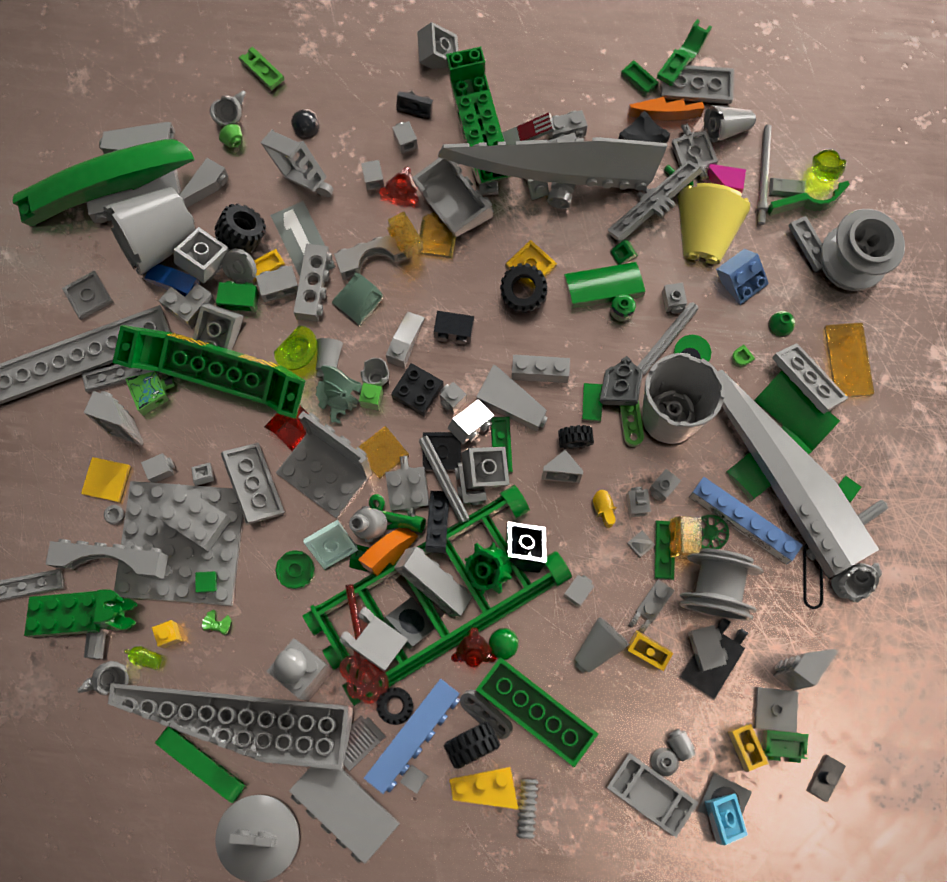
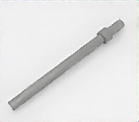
[757,125,772,225]

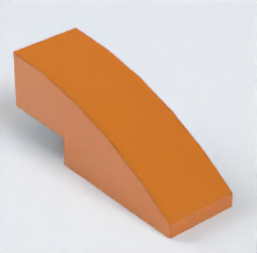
[358,528,418,576]

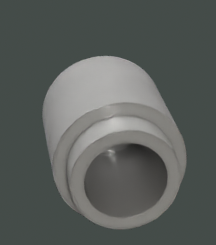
[667,729,696,762]

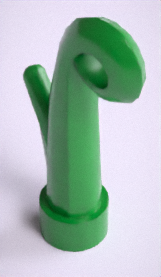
[369,494,426,533]

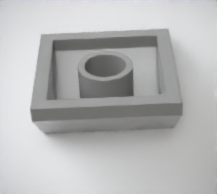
[541,450,583,483]

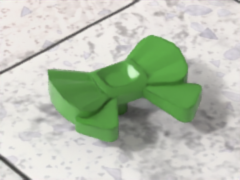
[202,610,231,635]

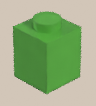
[359,383,384,411]

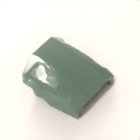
[332,272,384,327]

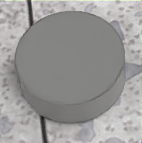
[315,182,333,197]
[104,505,125,525]

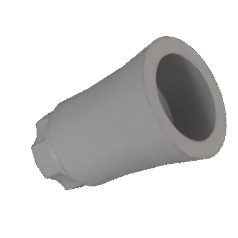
[316,338,343,380]

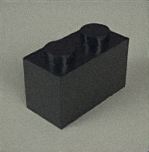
[434,311,474,344]

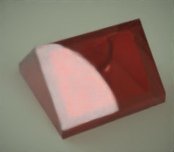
[264,405,309,452]

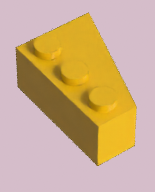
[449,767,518,809]

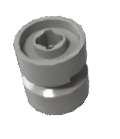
[547,182,575,209]

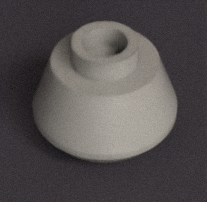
[651,748,679,776]

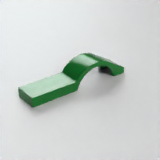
[657,19,712,86]
[767,181,850,216]

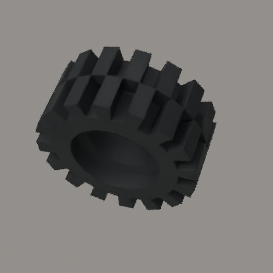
[558,425,594,449]
[376,687,413,725]

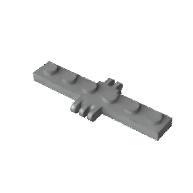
[607,160,702,242]

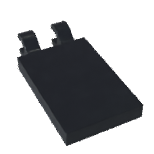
[679,618,748,700]

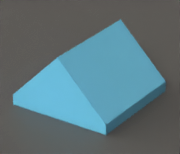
[704,793,748,846]

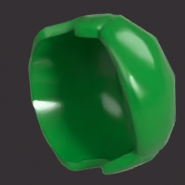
[489,628,519,659]

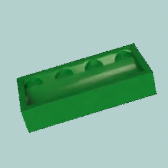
[564,262,646,309]
[754,371,840,451]
[726,426,812,501]

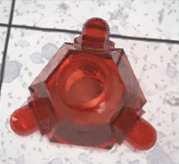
[379,167,419,204]
[451,628,497,667]

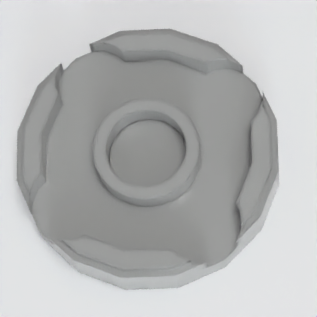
[222,248,257,284]

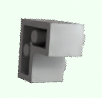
[159,283,216,329]

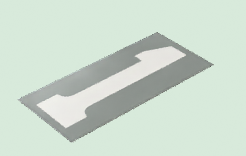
[270,201,335,277]

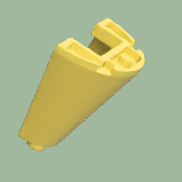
[678,183,750,264]

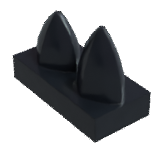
[396,90,433,118]

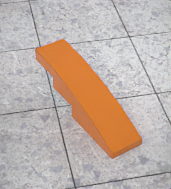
[628,97,704,121]

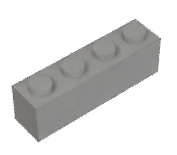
[394,547,472,617]

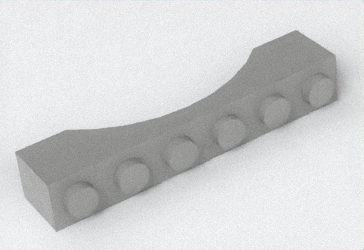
[45,539,168,579]

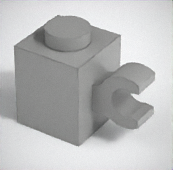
[626,487,651,518]

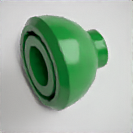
[769,311,795,336]

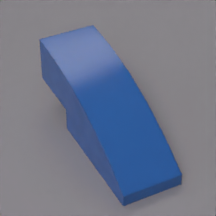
[144,264,200,296]

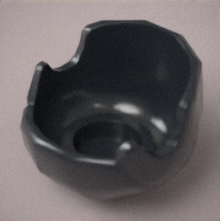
[291,109,320,138]

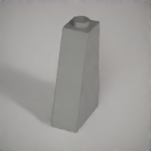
[99,122,175,154]
[476,364,548,432]

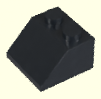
[507,522,547,573]

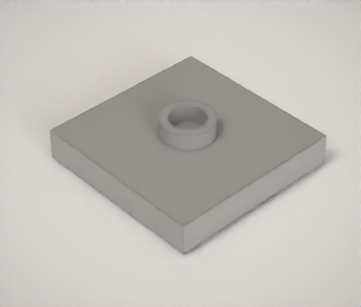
[754,687,798,733]

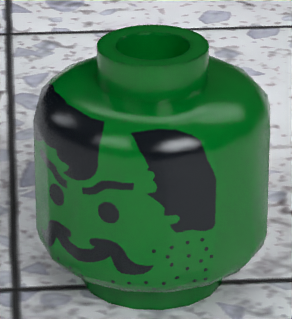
[610,294,636,321]

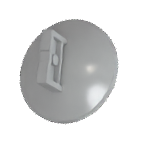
[215,795,300,882]

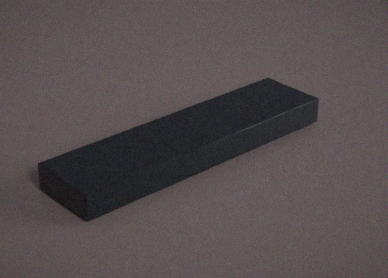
[425,491,449,553]

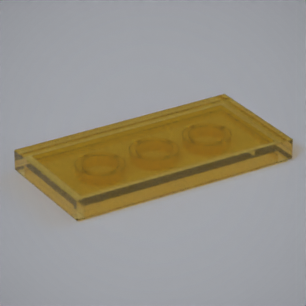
[824,323,874,397]

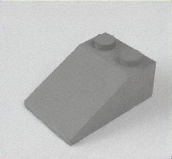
[193,303,244,350]

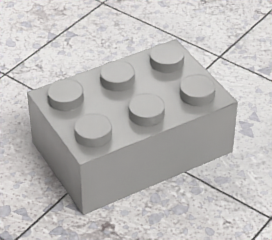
[155,484,231,552]

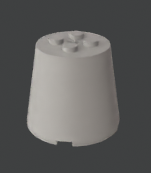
[103,187,196,275]
[642,353,725,444]

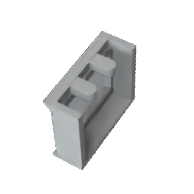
[260,129,327,192]

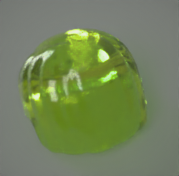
[812,149,847,183]

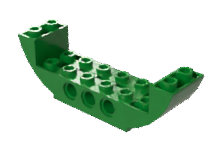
[446,46,512,184]

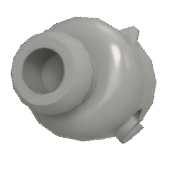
[349,506,387,542]

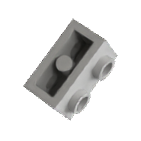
[548,110,588,140]

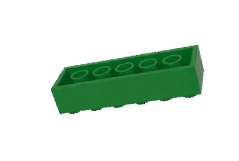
[475,657,599,768]

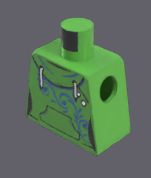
[125,371,175,415]

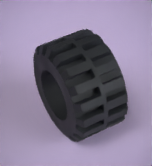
[214,203,266,253]
[500,263,548,313]
[444,722,500,769]

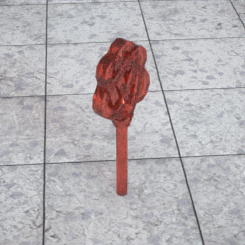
[339,584,389,705]

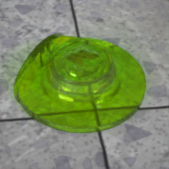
[274,325,317,370]

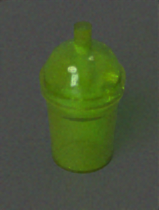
[124,646,163,671]

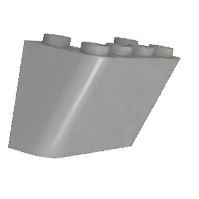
[412,158,494,237]

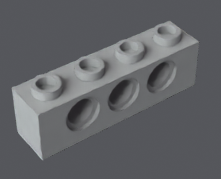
[293,244,332,322]

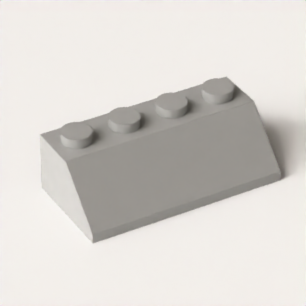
[84,391,144,446]
[774,649,838,691]

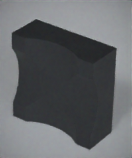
[618,111,670,143]
[391,363,444,416]

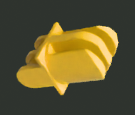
[592,490,617,528]

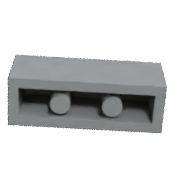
[511,355,570,383]

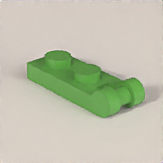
[239,47,285,91]

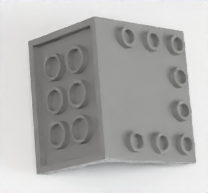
[276,411,372,519]

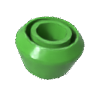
[219,124,243,148]

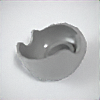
[361,357,390,386]
[274,649,307,684]

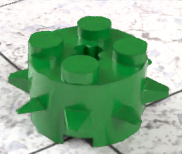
[465,542,512,594]

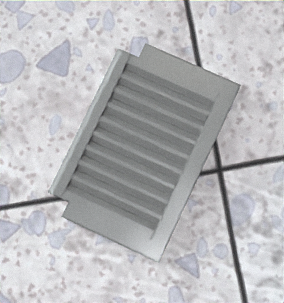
[344,715,386,771]

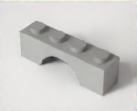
[334,230,412,280]

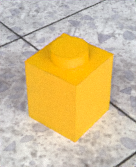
[152,620,182,648]

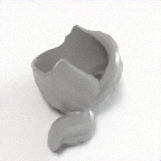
[210,91,246,127]
[77,661,129,696]

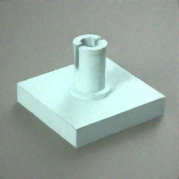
[303,520,358,570]

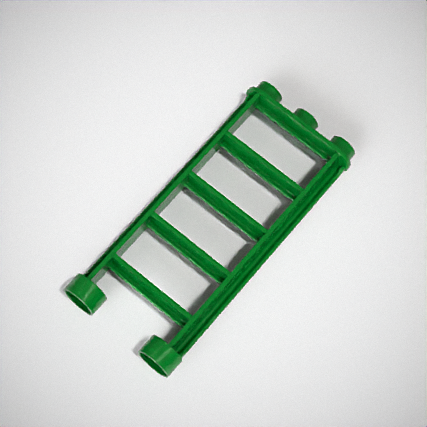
[302,485,572,706]

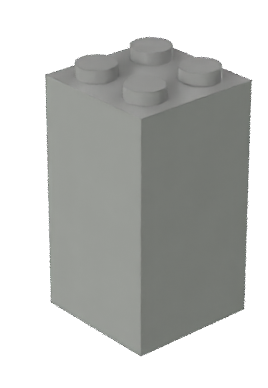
[266,638,334,702]

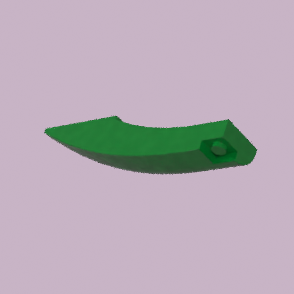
[13,139,195,227]

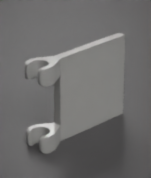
[340,607,408,672]

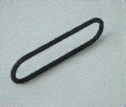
[803,543,823,609]

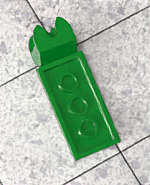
[24,589,138,638]

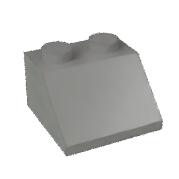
[417,22,458,69]
[174,227,228,283]
[461,447,509,491]

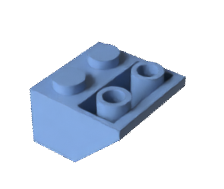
[716,249,769,304]

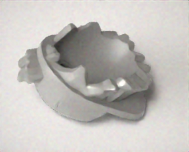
[831,563,882,603]

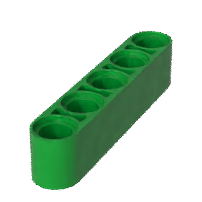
[155,726,246,803]

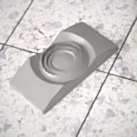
[606,753,698,838]

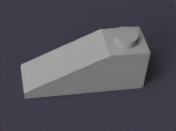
[180,158,228,208]
[386,311,425,368]

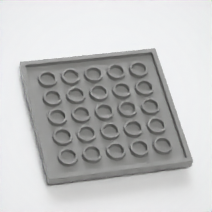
[114,481,244,606]

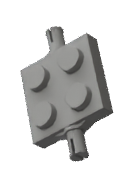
[671,123,718,180]
[385,456,429,517]

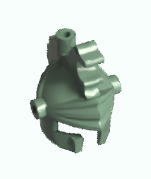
[315,365,363,423]

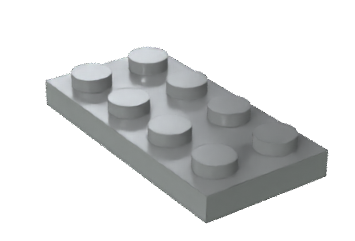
[661,64,734,104]
[772,343,848,414]
[221,443,284,525]

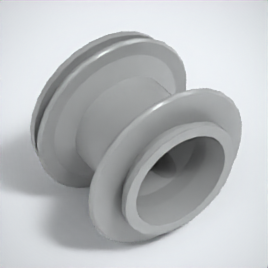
[819,209,905,291]
[679,548,764,621]

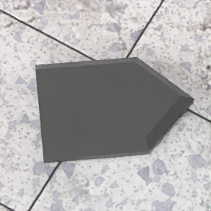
[600,356,643,406]

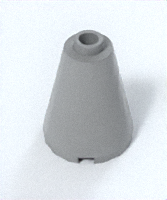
[703,105,756,143]
[575,617,629,673]

